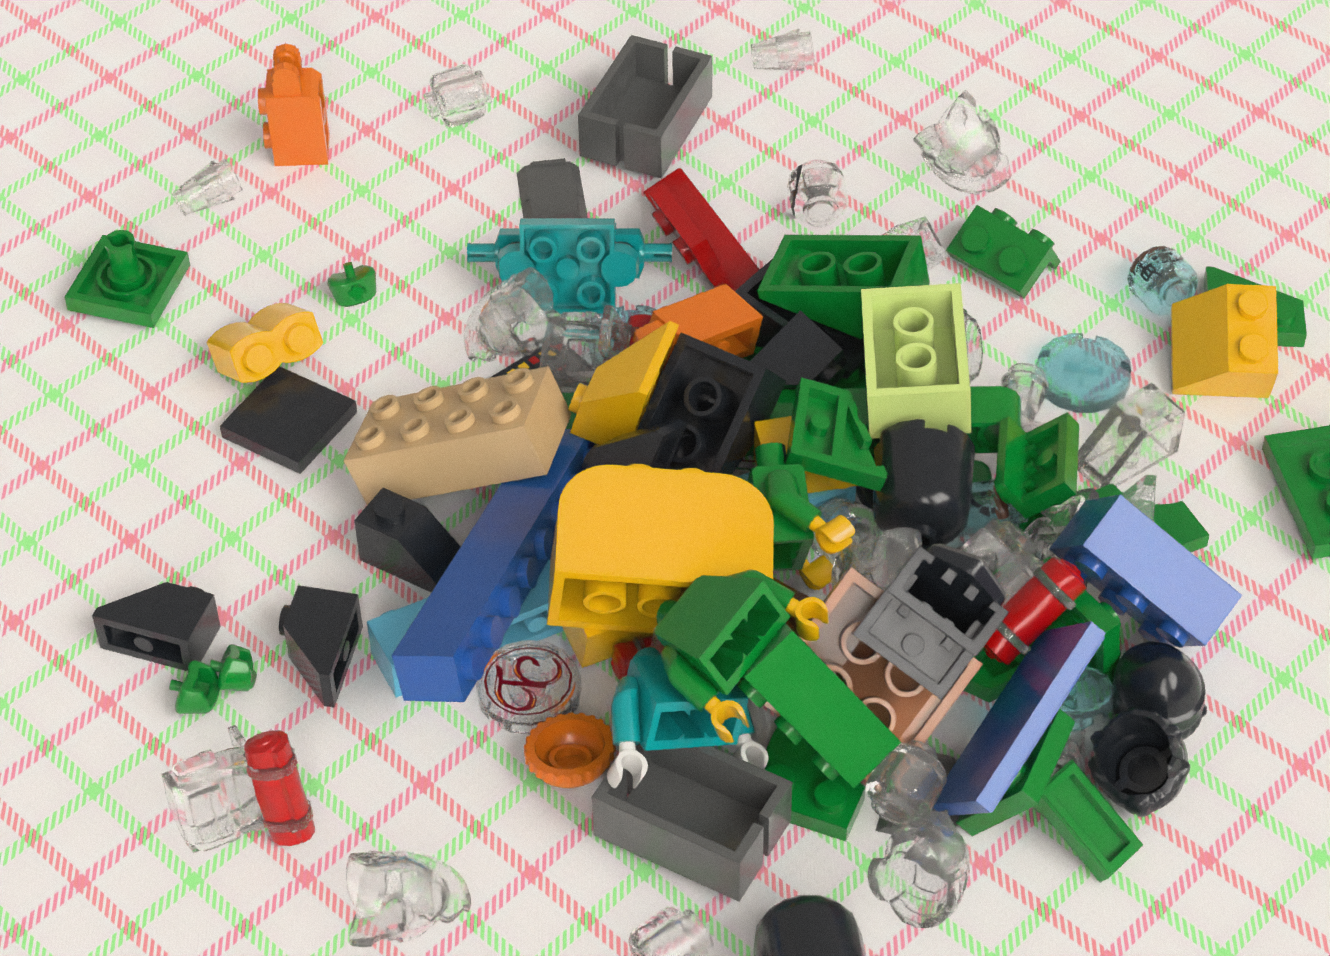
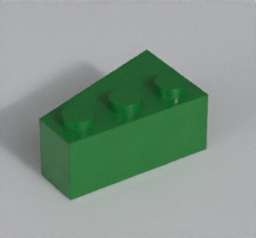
[737,623,901,788]

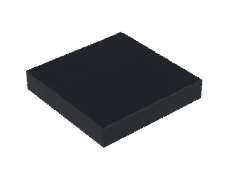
[220,366,357,474]

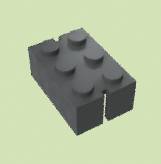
[578,35,712,178]
[591,744,792,902]

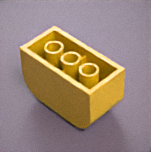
[547,464,774,633]

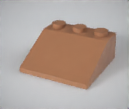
[764,567,983,795]

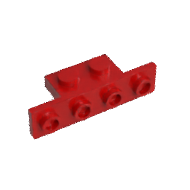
[643,168,760,291]

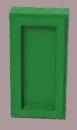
[1036,759,1143,882]

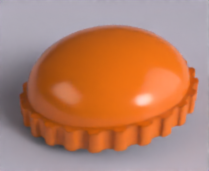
[524,712,616,788]

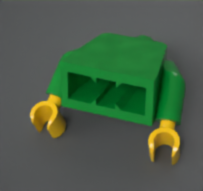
[747,443,855,590]
[655,569,829,743]

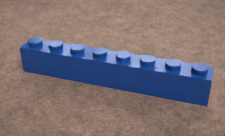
[391,429,595,702]

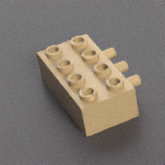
[343,366,571,505]

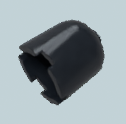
[873,419,975,550]
[753,895,866,956]

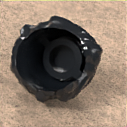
[1109,641,1207,740]
[1088,707,1190,817]

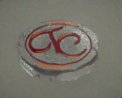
[476,640,582,734]

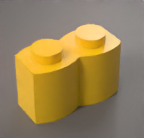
[206,303,323,383]

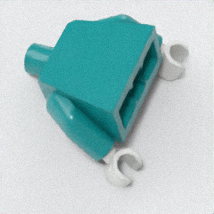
[607,647,769,789]

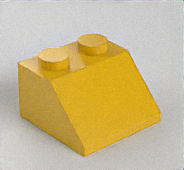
[1171,284,1278,398]

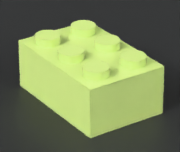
[861,283,971,439]

